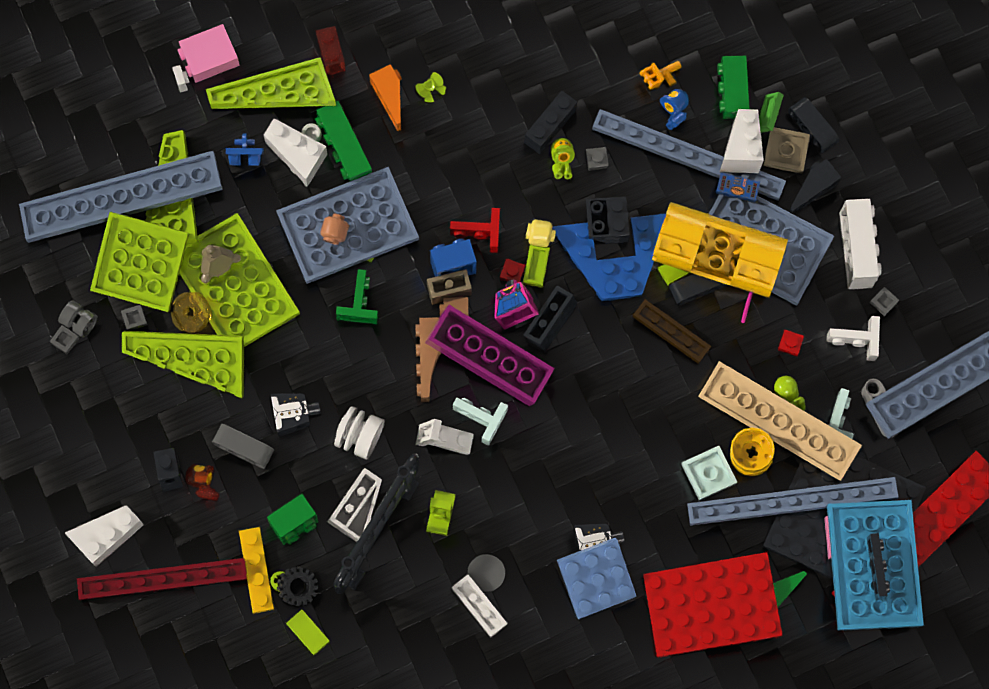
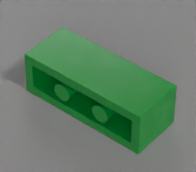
[717,56,749,119]

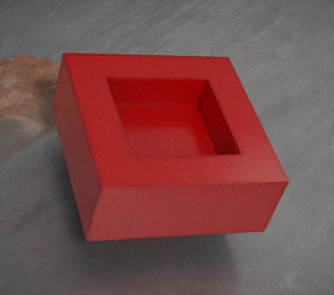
[500,259,525,282]
[778,330,804,356]

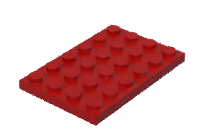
[643,552,783,658]

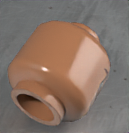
[320,214,349,245]

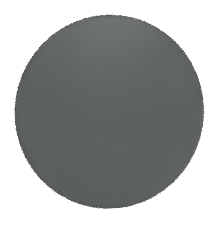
[468,554,505,592]

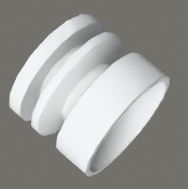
[334,406,384,460]

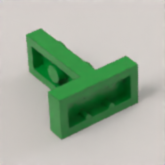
[336,269,378,324]

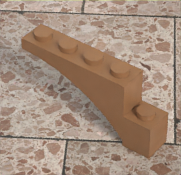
[416,297,468,402]

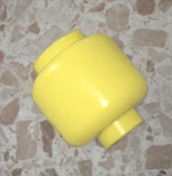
[525,219,556,248]

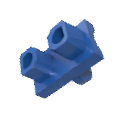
[226,133,264,165]

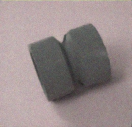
[58,300,98,338]

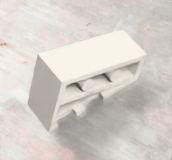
[720,109,764,173]
[264,119,327,187]
[327,468,382,542]
[65,505,143,567]

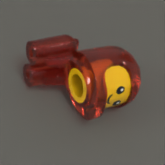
[185,464,219,501]

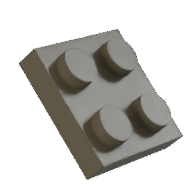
[763,127,810,174]

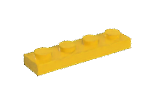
[239,527,274,614]

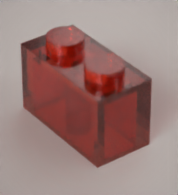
[316,26,346,75]

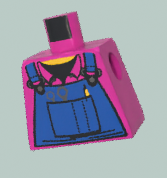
[495,280,539,330]

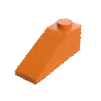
[369,64,402,131]

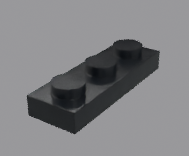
[867,533,890,600]

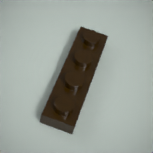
[633,299,711,364]

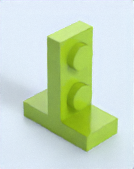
[426,490,456,536]

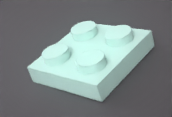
[681,446,737,501]

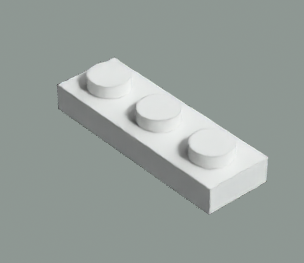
[452,575,507,637]

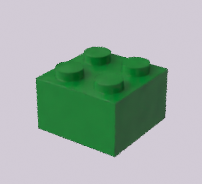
[267,494,318,545]

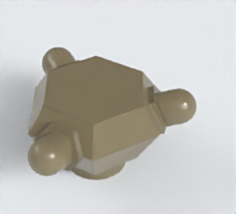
[201,245,241,284]

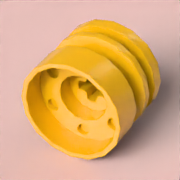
[730,428,775,476]

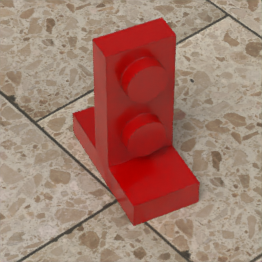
[450,208,500,253]

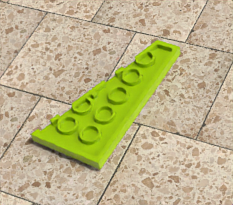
[206,57,336,109]
[146,130,198,244]
[122,331,244,398]

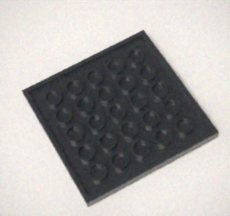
[763,456,926,580]

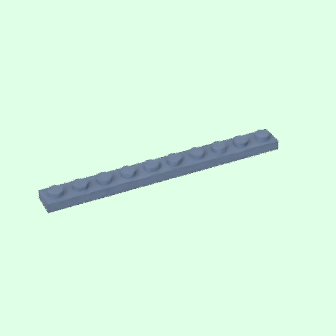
[592,109,786,201]
[687,477,898,526]

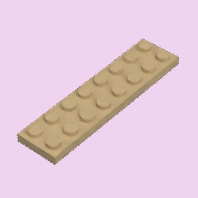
[698,361,862,481]

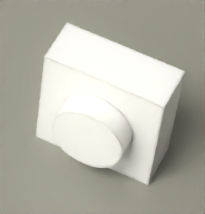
[172,65,189,92]

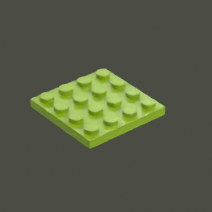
[90,212,189,312]

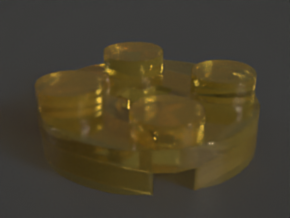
[171,292,212,333]

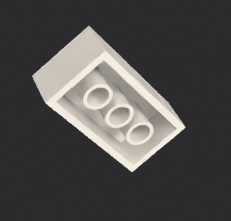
[840,199,881,289]

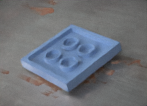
[557,538,637,619]

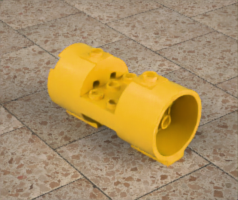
[652,202,788,298]

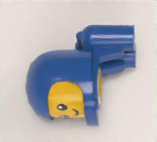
[660,89,689,130]

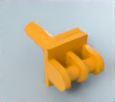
[639,61,681,90]

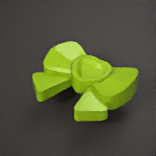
[415,72,446,103]

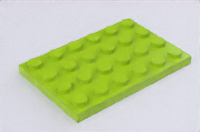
[179,213,300,347]

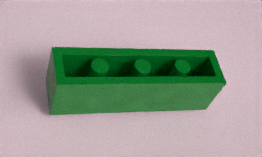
[315,101,372,182]

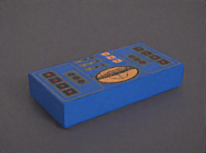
[716,173,760,203]

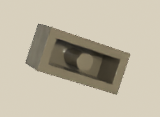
[427,269,472,305]

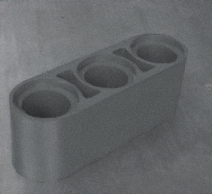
[212,424,274,469]

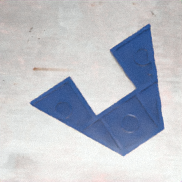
[552,214,666,301]

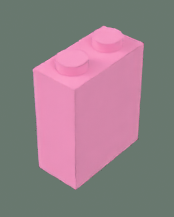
[178,24,240,83]

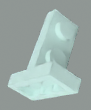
[829,388,854,439]
[453,398,508,446]

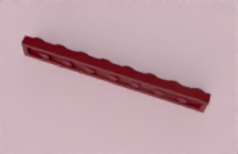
[77,558,248,600]

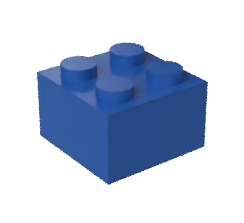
[430,239,477,277]

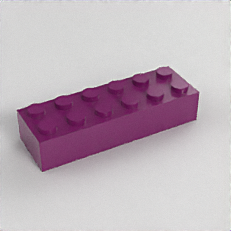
[425,305,555,406]

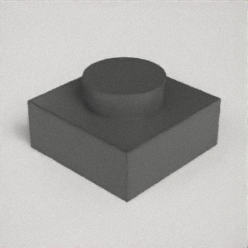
[586,147,609,171]
[870,287,899,316]
[121,305,147,331]
[50,325,79,354]

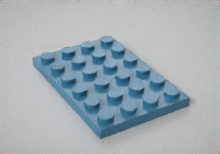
[827,500,924,630]

